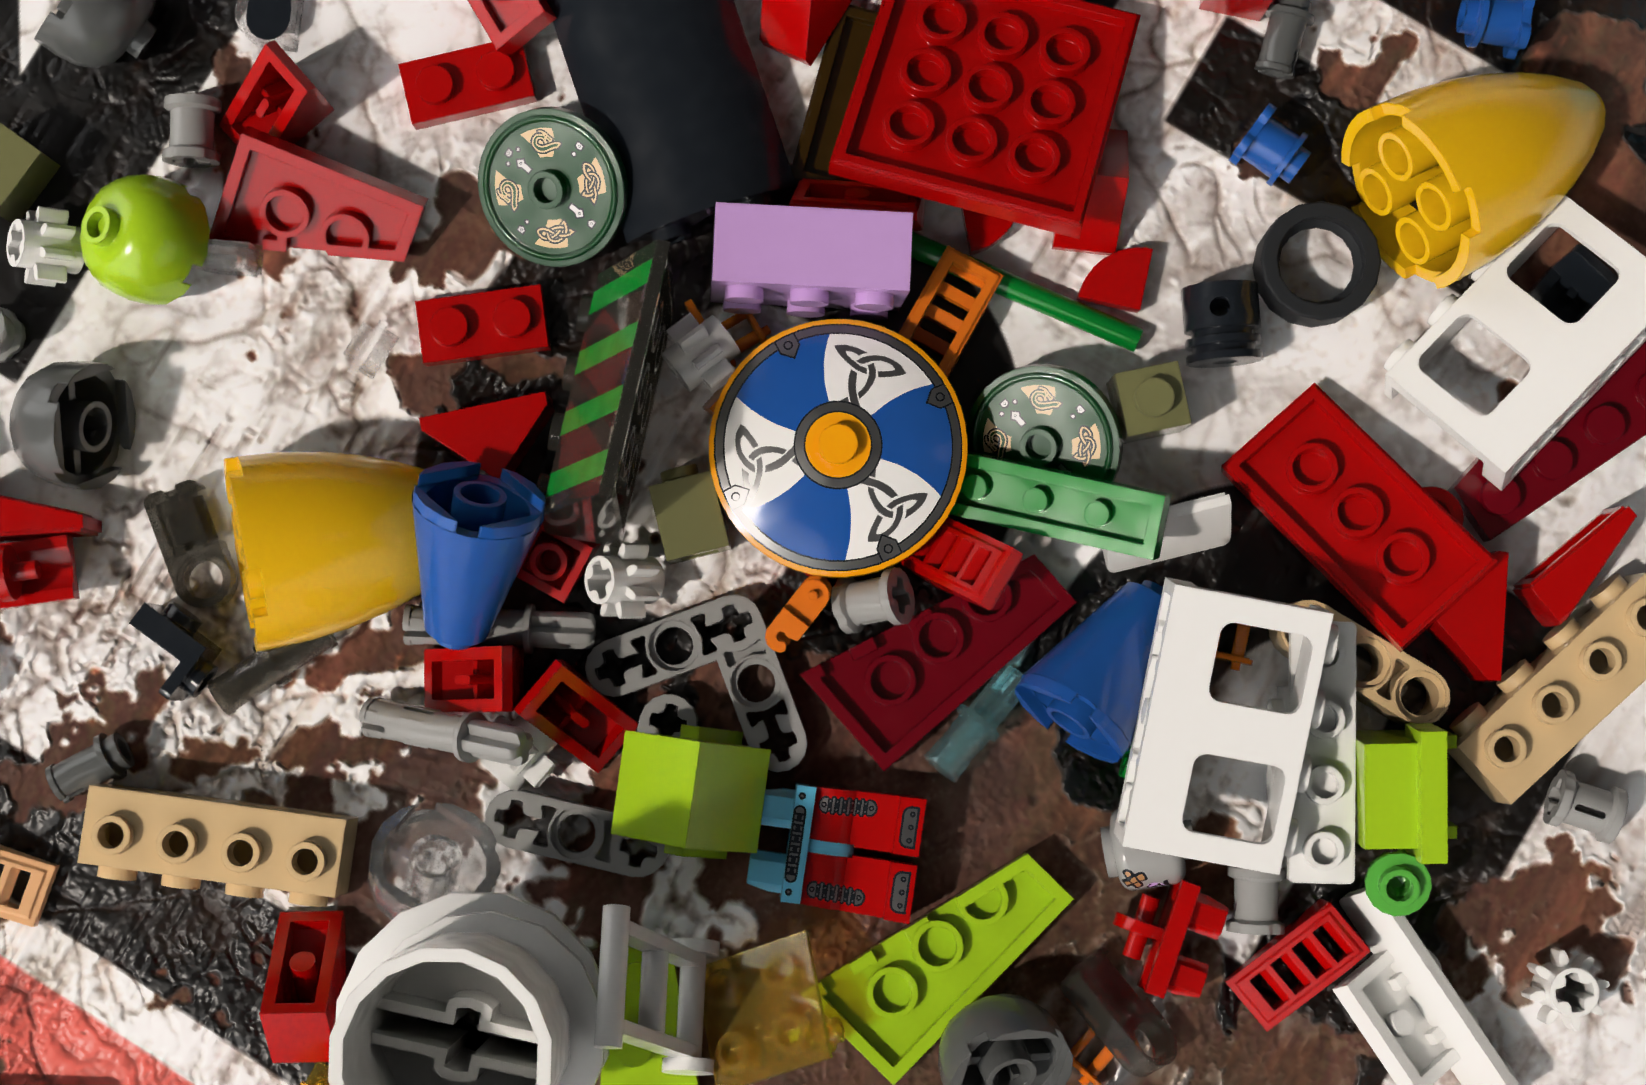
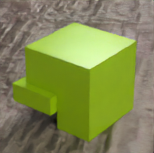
[1355,723,1457,864]
[611,724,771,859]

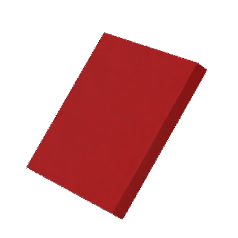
[829,0,1141,239]

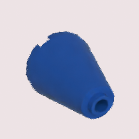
[412,461,546,650]
[1015,580,1163,763]

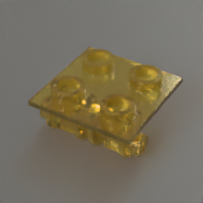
[704,930,845,1085]

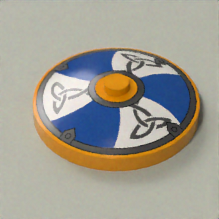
[709,319,968,578]

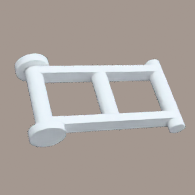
[594,904,720,1076]

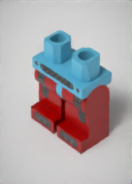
[746,782,927,924]

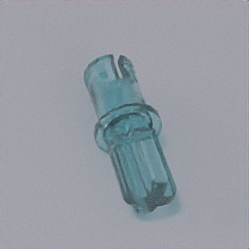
[924,664,1023,783]

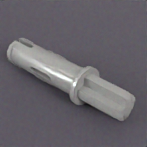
[402,603,596,654]
[359,696,533,766]

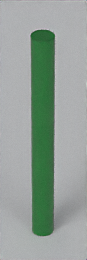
[911,231,1144,352]

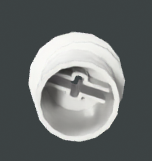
[328,892,609,1085]

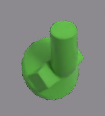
[1364,849,1432,916]

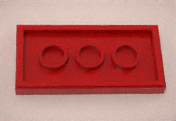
[1221,383,1498,653]

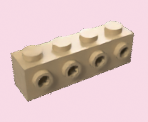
[1447,572,1646,805]
[77,783,359,907]

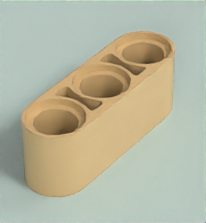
[1269,600,1450,725]

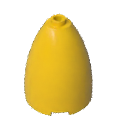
[1341,72,1606,289]
[224,451,426,652]

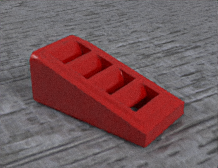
[0,495,102,542]
[1512,506,1637,627]
[901,517,1023,611]
[1224,898,1371,1032]

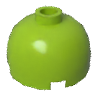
[80,174,210,305]

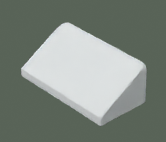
[1102,492,1232,573]

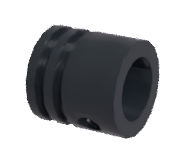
[1181,280,1264,368]

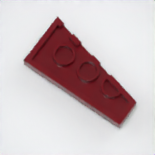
[1448,341,1646,542]
[800,554,1077,771]

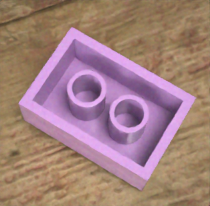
[710,202,913,321]

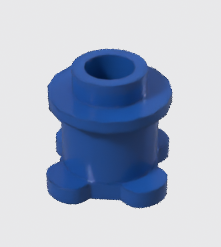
[1456,0,1536,60]
[1228,103,1312,186]

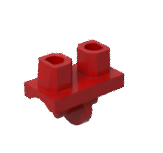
[0,535,80,610]
[1113,879,1229,999]

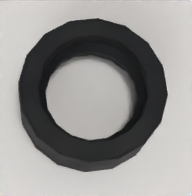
[1252,201,1381,328]

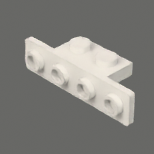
[1266,621,1357,884]
[1332,887,1519,1085]

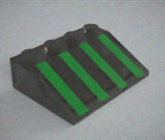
[536,239,675,548]

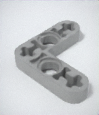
[585,595,807,772]
[485,694,698,877]

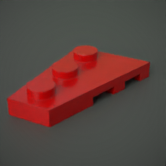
[209,126,429,262]

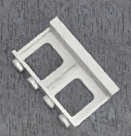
[1384,195,1646,491]
[1114,577,1339,875]

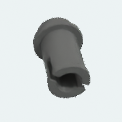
[1254,0,1315,79]
[45,732,135,803]

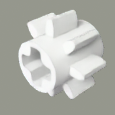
[6,206,84,287]
[661,313,741,394]
[584,541,665,619]
[480,715,559,791]
[1521,947,1610,1031]

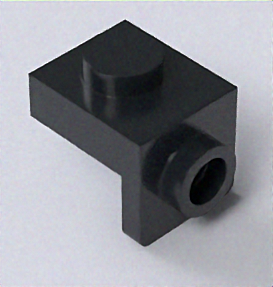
[1527,244,1618,323]
[129,601,222,701]

